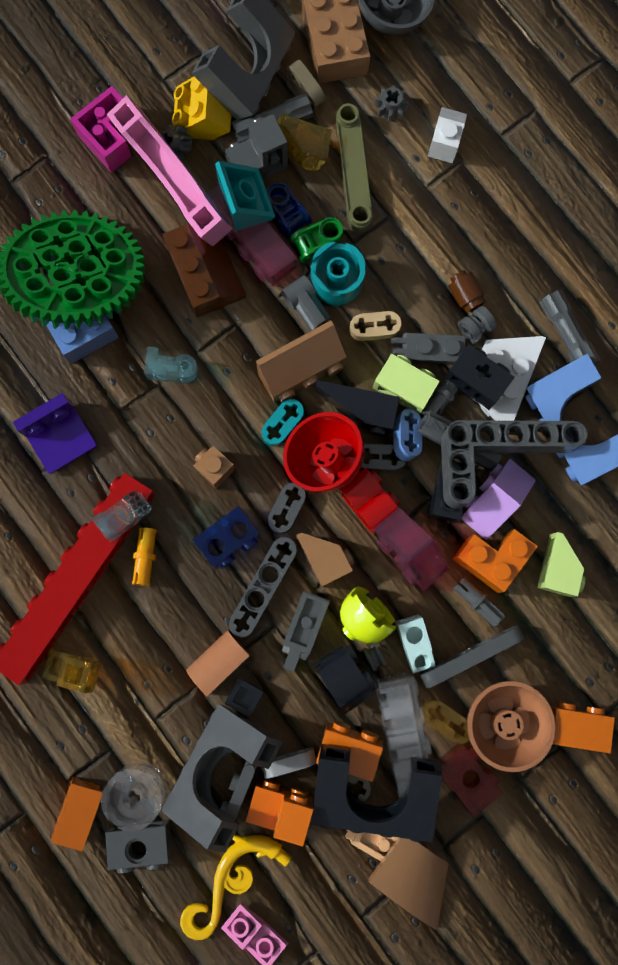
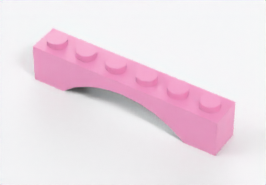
[106,95,233,246]

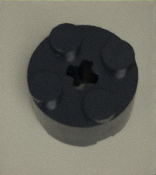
[313,645,376,715]

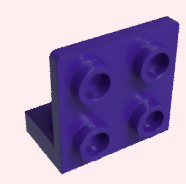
[13,393,97,474]

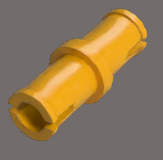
[132,528,157,586]

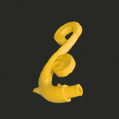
[180,835,292,940]

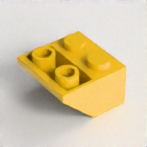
[172,77,231,140]

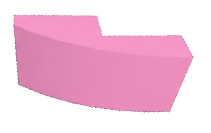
[221,903,289,965]

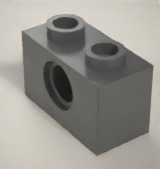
[105,820,172,873]

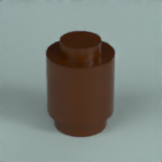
[448,270,486,313]

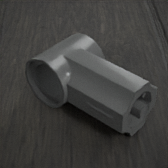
[281,275,331,331]

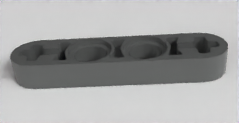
[229,537,297,637]
[420,625,525,688]

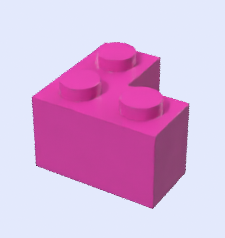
[70,86,132,173]

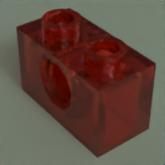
[438,743,501,817]

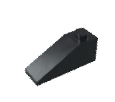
[316,380,399,437]

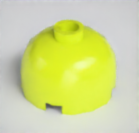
[340,586,397,644]

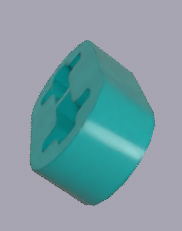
[261,399,304,447]

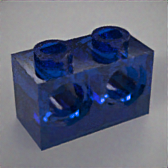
[193,506,260,569]

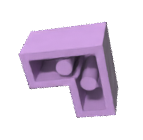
[461,459,536,540]

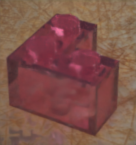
[373,508,449,591]

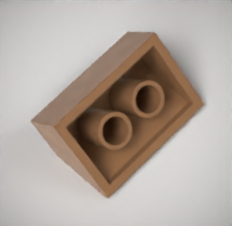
[256,320,346,403]

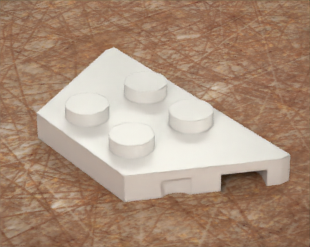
[472,336,546,433]

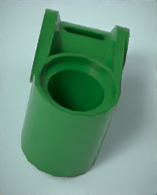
[290,217,343,264]

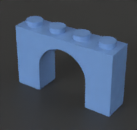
[525,353,618,485]

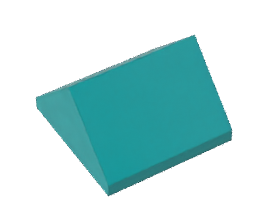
[215,161,275,231]

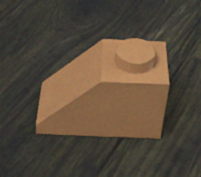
[296,533,355,587]

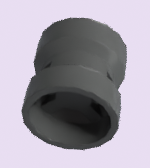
[458,306,497,344]

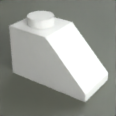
[427,107,467,164]

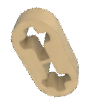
[349,311,401,341]

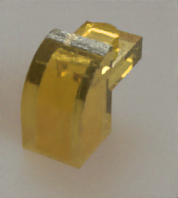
[42,649,102,693]

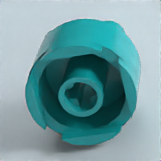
[310,242,366,307]

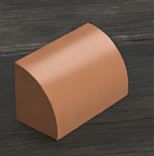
[186,630,251,697]

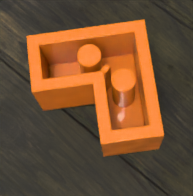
[452,529,538,593]
[246,779,313,846]

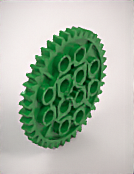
[0,210,145,330]

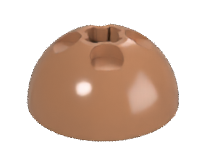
[467,681,555,772]

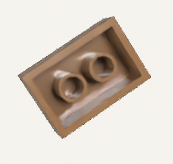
[302,0,370,84]

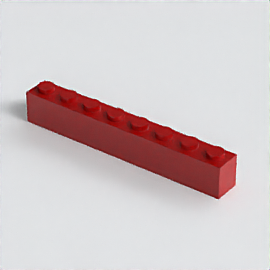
[0,472,157,685]

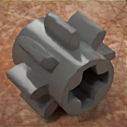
[375,85,409,122]
[161,125,192,160]

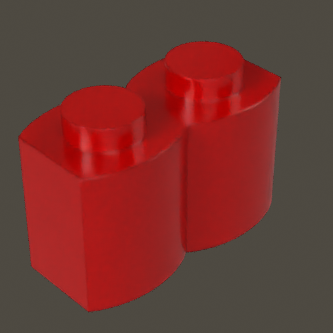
[338,468,401,534]

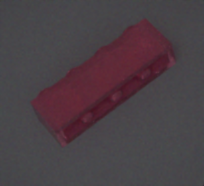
[206,184,297,287]

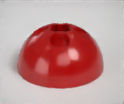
[283,412,365,493]

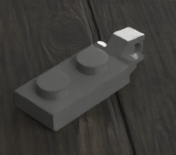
[282,591,330,672]

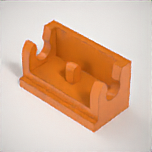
[51,777,103,851]

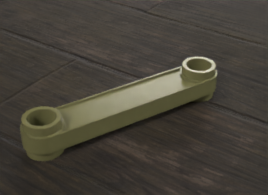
[336,103,372,233]

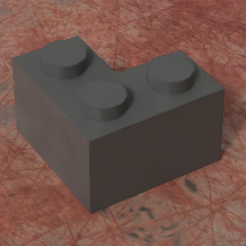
[225,114,288,180]

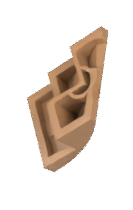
[368,837,449,930]

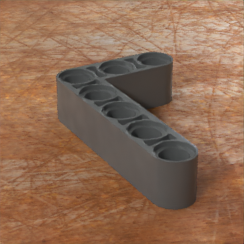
[441,420,588,509]

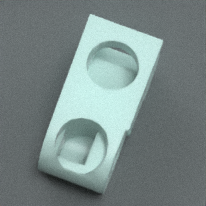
[394,614,435,674]

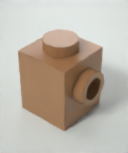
[193,446,236,489]

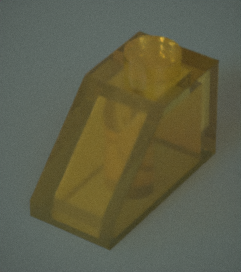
[277,114,332,170]

